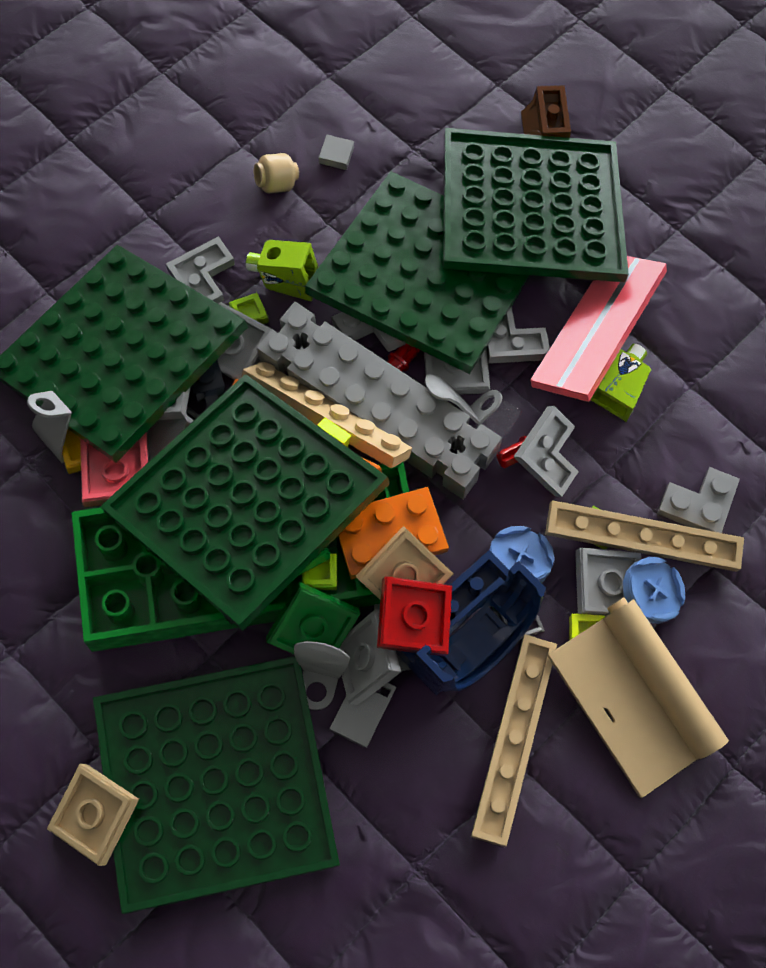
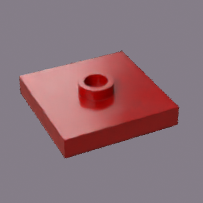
[377,576,452,657]

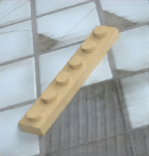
[241,362,412,468]
[545,500,744,572]
[471,635,557,848]

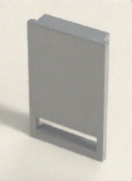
[330,683,396,748]

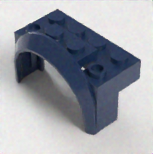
[395,550,546,696]

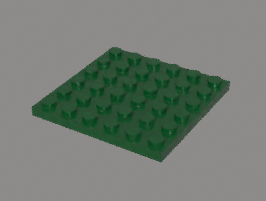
[443,128,629,282]
[304,171,531,374]
[0,245,248,463]
[100,374,390,631]
[93,656,340,914]

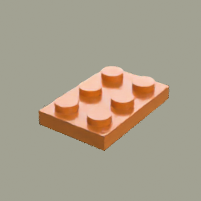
[337,487,449,579]

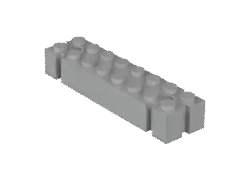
[257,302,502,500]

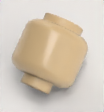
[253,153,299,194]

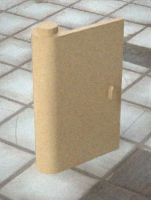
[547,597,729,798]

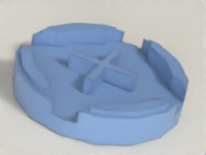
[489,526,555,583]
[623,557,686,624]

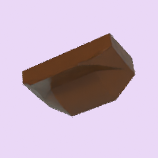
[521,85,571,138]

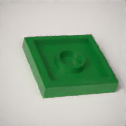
[266,582,361,654]

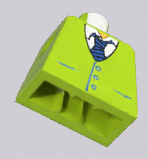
[246,240,318,301]
[591,344,651,422]

